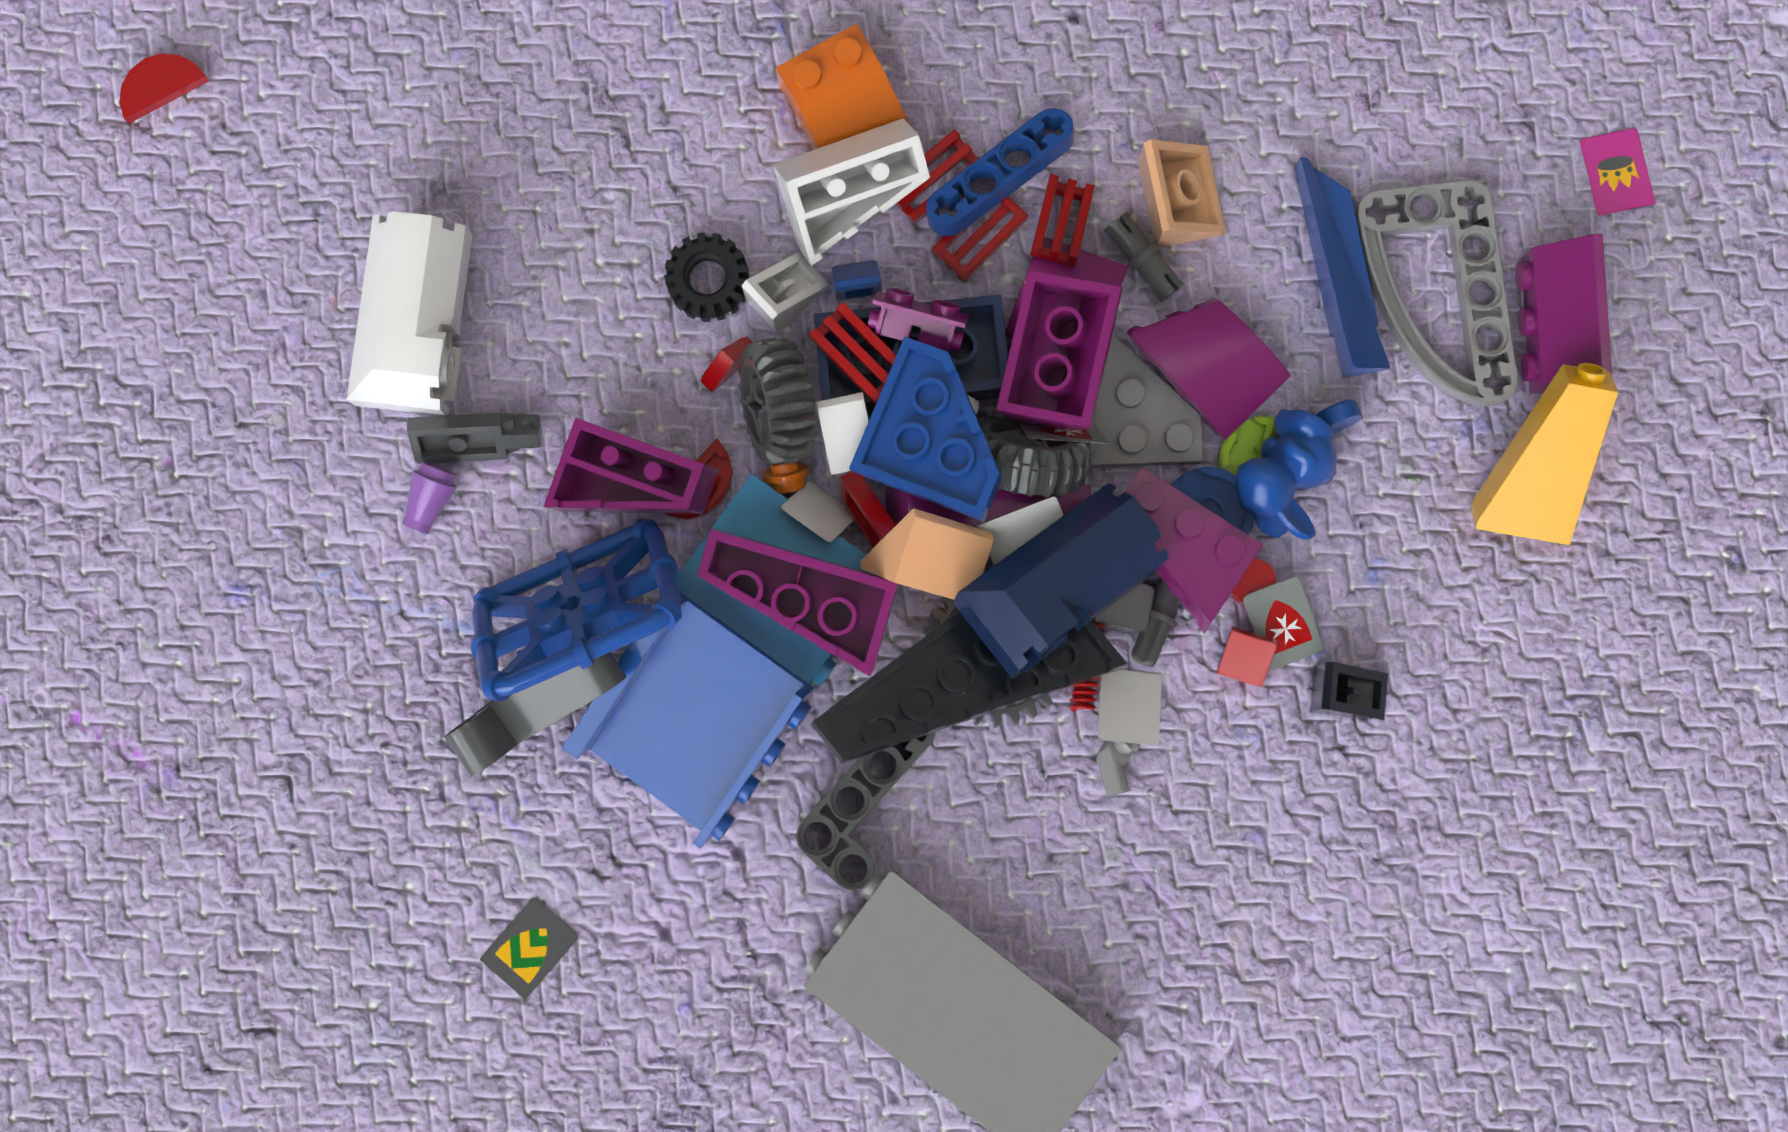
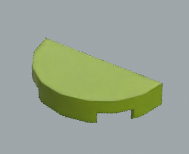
[1217,416,1275,476]

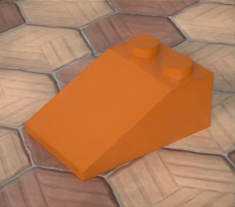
[776,23,911,149]

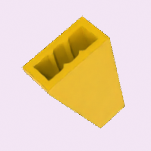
[1471,363,1618,545]

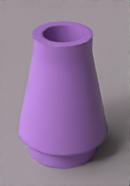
[402,461,457,534]

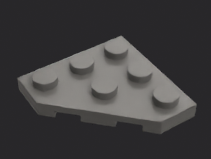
[1090,334,1203,468]

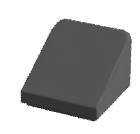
[1092,583,1155,632]

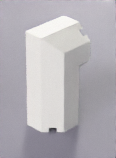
[347,211,473,416]

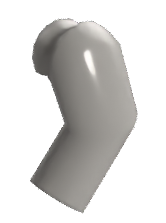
[1096,741,1141,797]

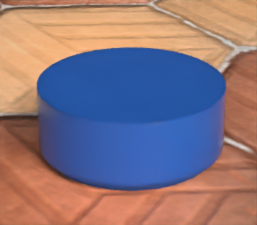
[1316,399,1363,433]

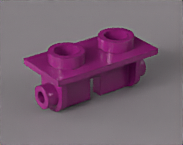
[867,288,969,353]

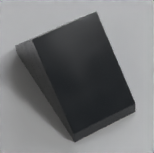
[1310,662,1388,720]

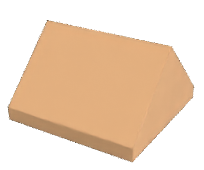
[1137,139,1226,248]
[860,508,994,600]

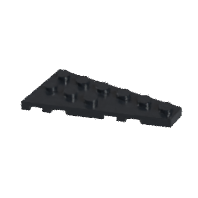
[811,612,1127,763]

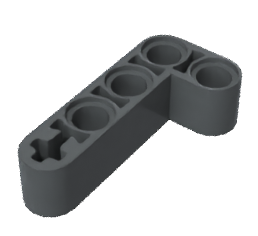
[444,652,627,776]
[796,732,936,891]

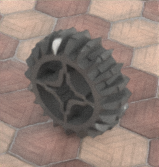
[738,337,817,465]
[979,415,1091,498]

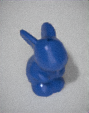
[1236,409,1337,540]

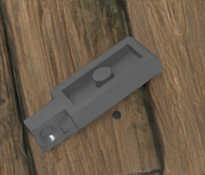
[407,413,542,464]

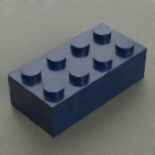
[813,294,1008,412]

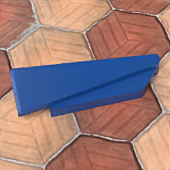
[1294,157,1390,378]

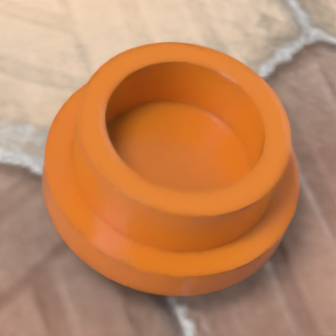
[762,462,809,494]

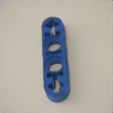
[926,108,1074,236]

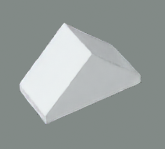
[742,252,829,334]
[816,392,869,475]

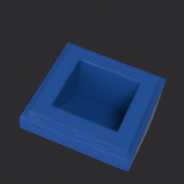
[832,260,882,301]

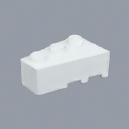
[773,118,930,266]

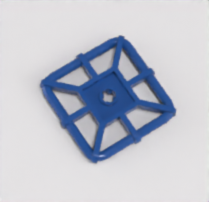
[470,519,682,701]

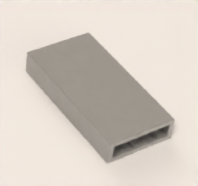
[802,869,1122,1132]

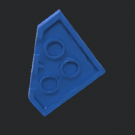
[849,336,1003,522]

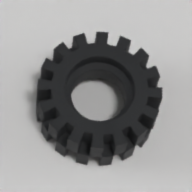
[664,232,750,322]

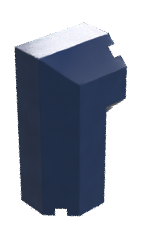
[952,483,1169,679]

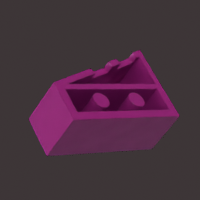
[543,418,719,514]
[1125,467,1263,633]

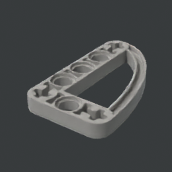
[1355,180,1518,407]

